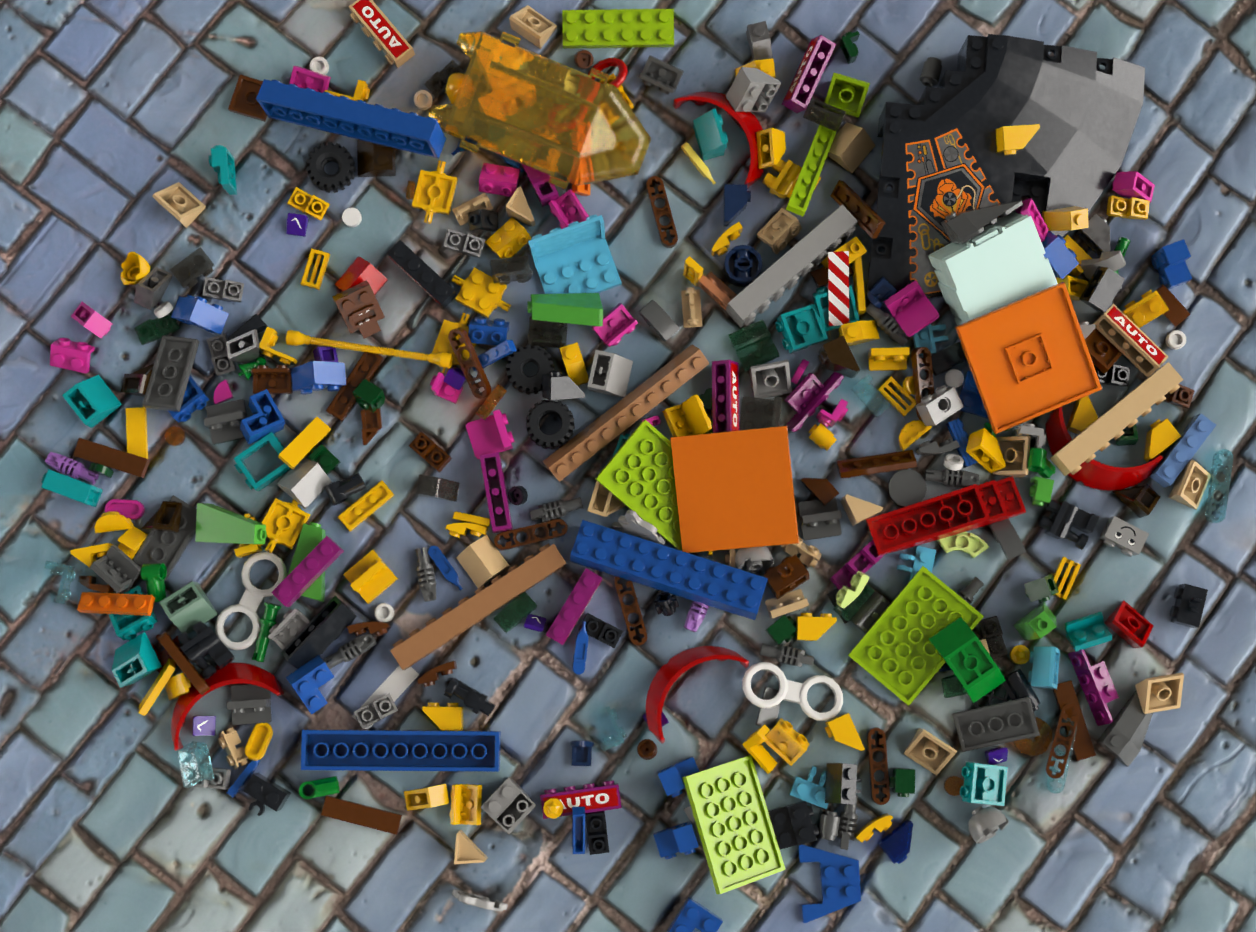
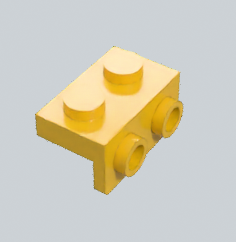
[485,217,531,263]
[449,784,482,825]

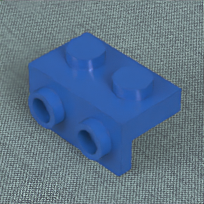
[468,317,510,345]

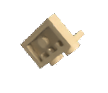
[756,208,802,255]
[765,589,809,619]

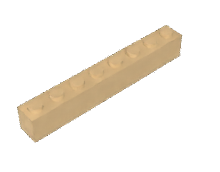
[1050,362,1184,476]

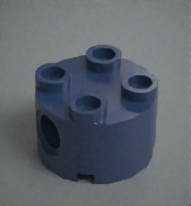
[723,245,762,287]

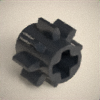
[654,592,679,616]

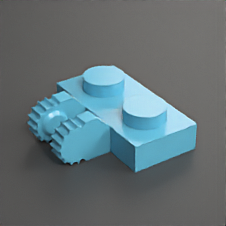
[913,324,949,357]
[897,546,936,581]
[789,766,829,809]

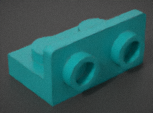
[1065,612,1112,652]

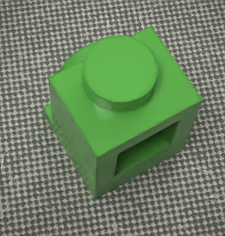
[1029,476,1054,507]

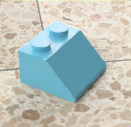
[1028,647,1060,689]

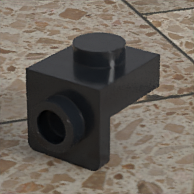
[468,209,499,232]

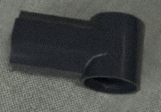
[325,473,366,506]

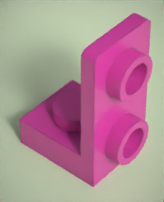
[430,372,463,404]

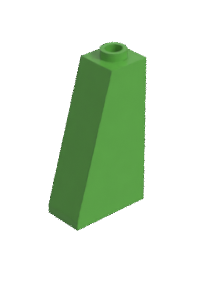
[527,293,603,326]
[195,503,267,544]
[288,522,326,602]
[1013,602,1057,641]

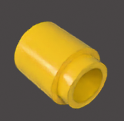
[808,423,837,451]

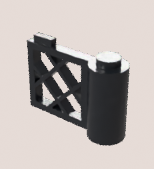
[970,669,1041,712]

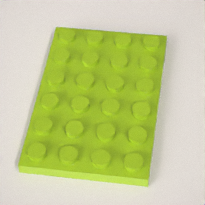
[595,420,682,551]
[848,566,984,706]
[682,755,786,894]

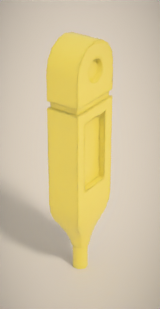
[681,142,716,185]

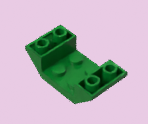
[929,616,1006,703]

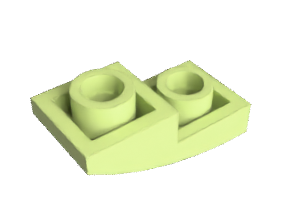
[836,571,870,608]

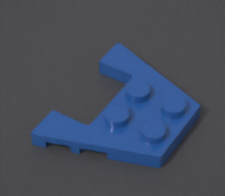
[798,844,861,923]

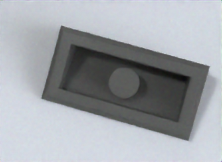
[850,592,890,634]
[755,687,781,729]

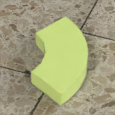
[937,532,989,558]

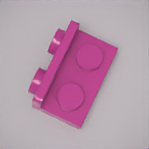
[1015,198,1048,242]

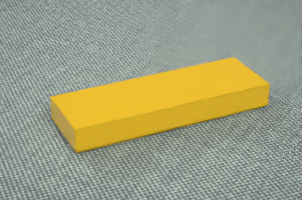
[683,256,704,287]
[852,257,866,315]
[125,407,148,459]
[278,417,331,470]
[337,480,394,532]
[138,658,176,716]

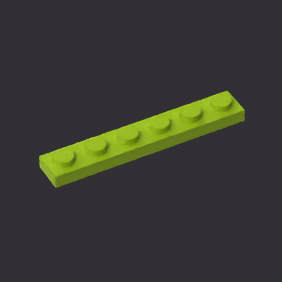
[786,122,837,217]

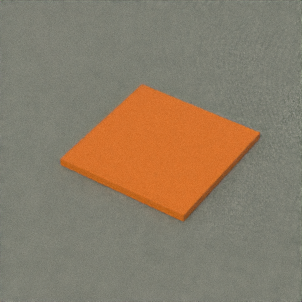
[955,282,1102,434]
[670,426,799,553]

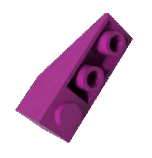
[518,150,559,207]

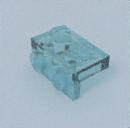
[177,741,214,788]

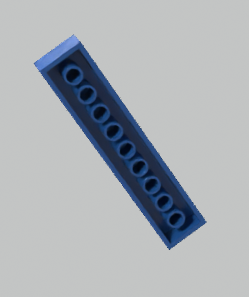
[256,79,446,159]
[570,520,768,620]
[301,730,501,772]

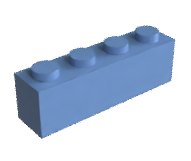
[1149,414,1216,488]

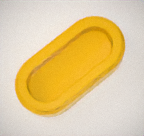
[245,723,273,761]

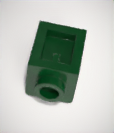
[839,31,860,64]
[308,444,341,475]

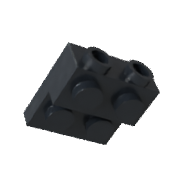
[768,801,819,850]

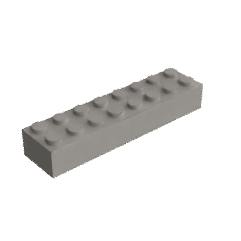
[726,204,858,328]

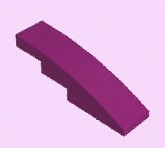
[830,539,885,590]

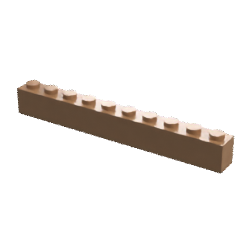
[542,345,710,482]
[390,543,567,670]

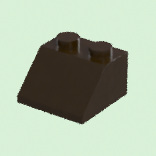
[357,139,396,177]
[818,336,860,378]

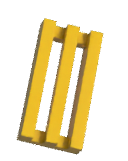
[300,248,330,290]
[877,376,916,417]
[1053,557,1081,600]

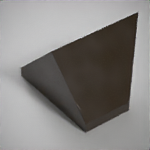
[120,363,154,397]
[1112,484,1161,518]
[141,501,182,533]

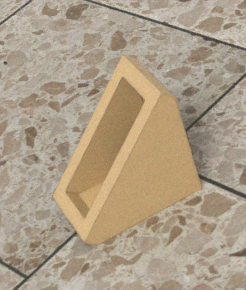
[505,186,535,227]
[587,481,626,517]
[454,830,488,864]

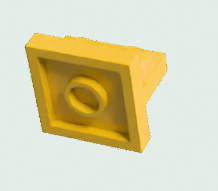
[343,550,398,604]

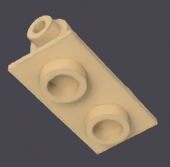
[452,193,494,226]
[681,287,703,328]
[781,537,822,568]
[218,727,249,770]

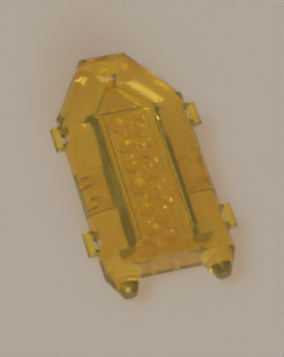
[429,31,652,189]

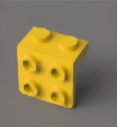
[662,394,712,437]

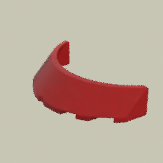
[673,91,764,189]
[1045,407,1163,490]
[646,646,749,744]
[171,663,284,751]

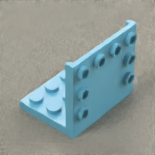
[528,215,622,294]

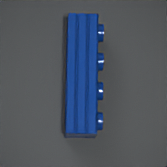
[472,340,517,371]
[946,418,977,468]
[572,807,585,854]

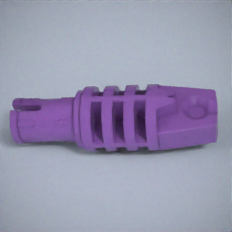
[45,452,99,485]
[684,601,709,632]

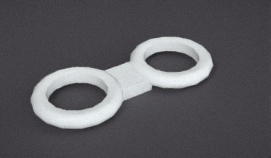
[215,552,287,650]
[742,662,843,721]

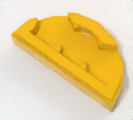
[898,420,933,451]
[94,511,134,533]
[453,511,491,527]

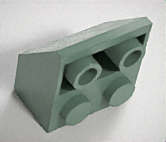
[159,581,218,634]

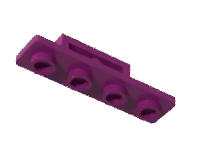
[784,372,844,433]
[1068,649,1119,726]

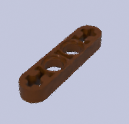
[646,176,678,248]
[448,328,491,399]
[911,347,935,421]
[494,519,568,550]
[614,576,647,646]
[157,632,210,695]
[1046,703,1080,779]
[867,728,890,805]

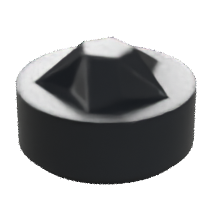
[508,486,528,505]

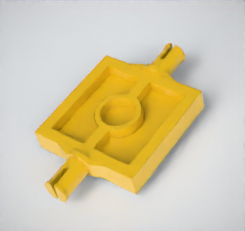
[412,160,458,224]
[451,267,511,319]
[432,313,476,375]
[262,498,310,553]

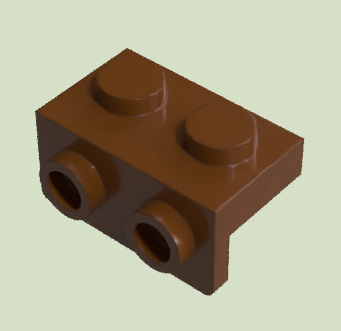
[251,365,293,394]

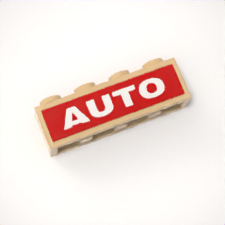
[349,0,415,68]
[1093,303,1169,378]

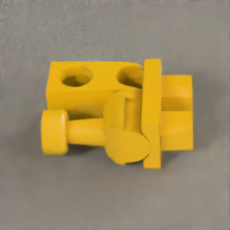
[762,159,821,199]

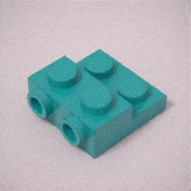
[208,145,237,195]
[812,284,860,332]
[775,304,828,354]
[109,585,158,641]
[960,762,1008,806]

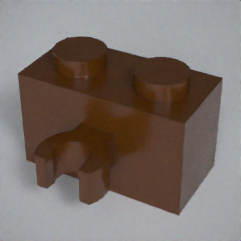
[763,554,810,599]

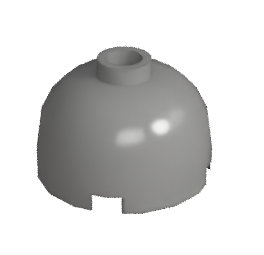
[735,546,774,575]
[968,806,1009,844]

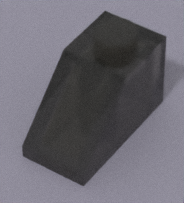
[416,474,460,502]

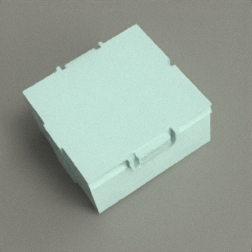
[928,212,1058,326]

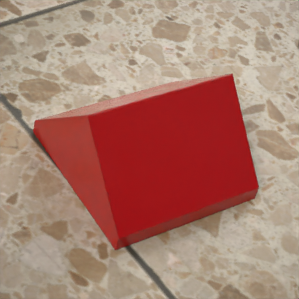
[335,256,388,295]
[1104,600,1154,648]

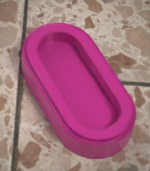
[105,499,145,520]

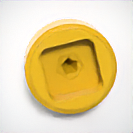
[902,376,915,395]
[1010,645,1030,665]
[543,798,563,819]

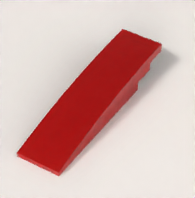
[866,476,1026,556]

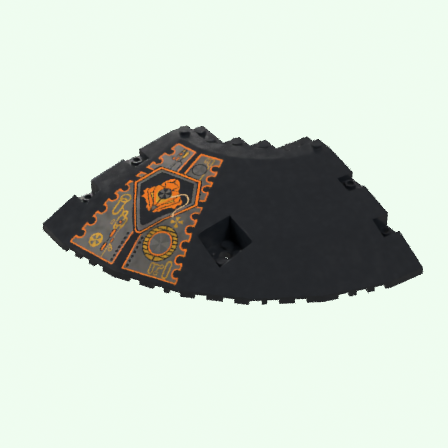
[865,34,1145,301]

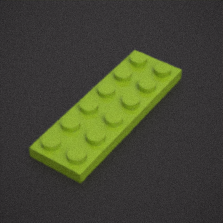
[562,9,674,48]

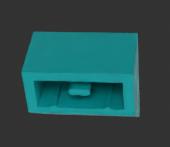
[693,108,728,161]
[62,375,122,428]
[112,632,162,688]

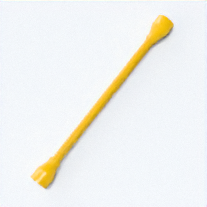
[286,330,453,369]

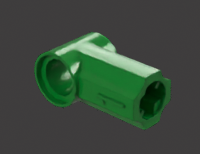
[1027,448,1055,478]
[141,563,167,602]
[299,776,340,799]

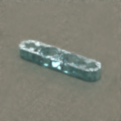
[1205,449,1233,523]
[1046,718,1077,794]

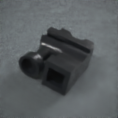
[1038,500,1099,550]
[177,621,235,680]
[444,678,496,716]

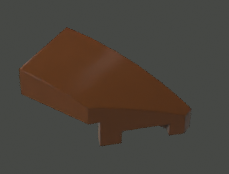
[361,408,382,445]
[800,478,839,506]
[79,576,114,593]

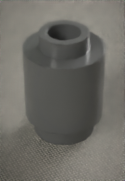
[920,57,942,87]
[819,810,841,841]

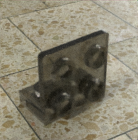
[740,396,782,430]

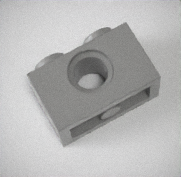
[916,385,964,426]

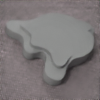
[611,510,665,545]
[452,889,508,911]

